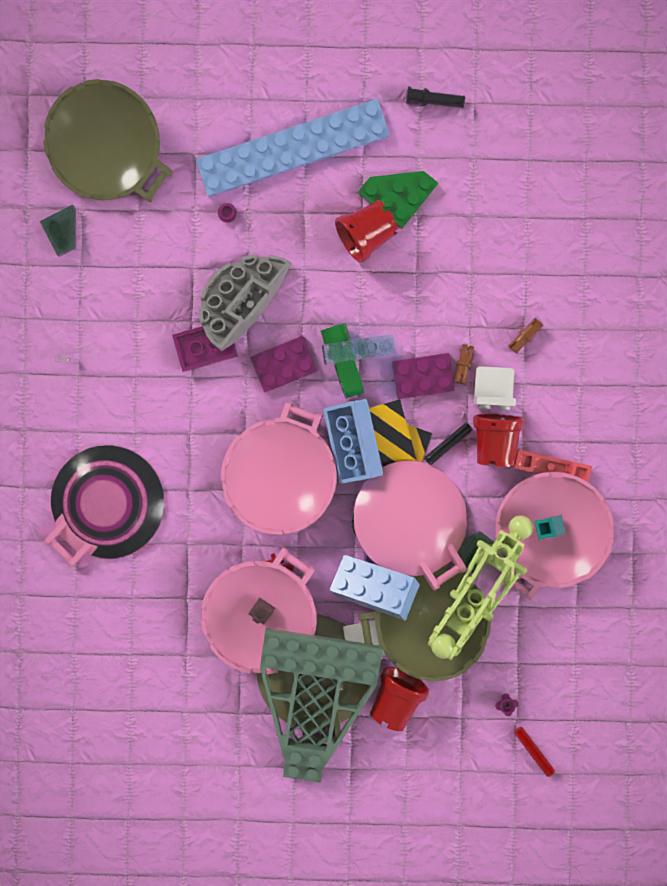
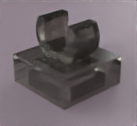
[248,597,275,625]

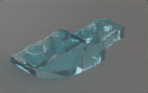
[322,335,396,365]

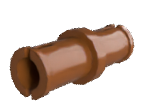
[508,317,544,354]
[454,344,474,385]

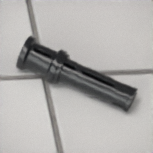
[406,86,465,108]

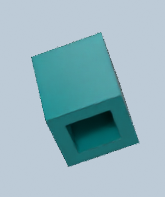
[534,515,566,540]

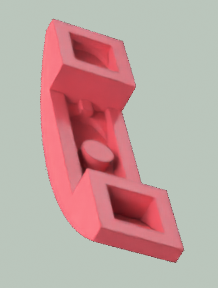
[514,449,592,482]

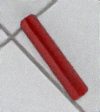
[514,726,555,777]

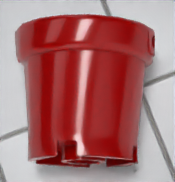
[335,200,398,263]
[473,414,524,467]
[370,667,429,731]

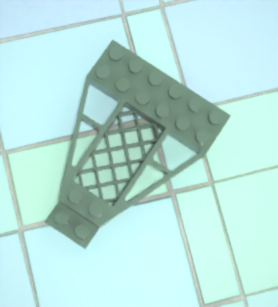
[260,628,383,783]

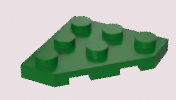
[358,171,438,229]

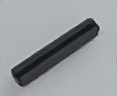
[424,423,472,465]

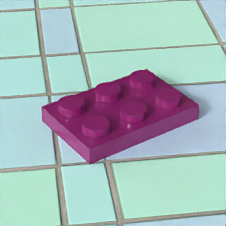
[172,326,239,372]
[250,336,317,393]
[392,353,455,399]

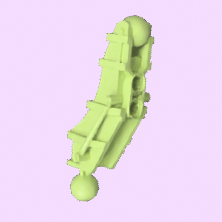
[428,515,533,661]

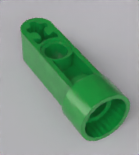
[320,323,364,399]

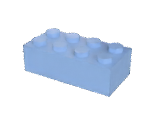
[323,399,383,484]
[330,555,420,621]

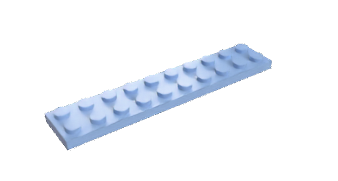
[196,98,389,197]

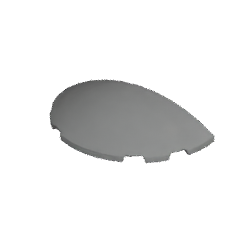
[199,255,291,351]

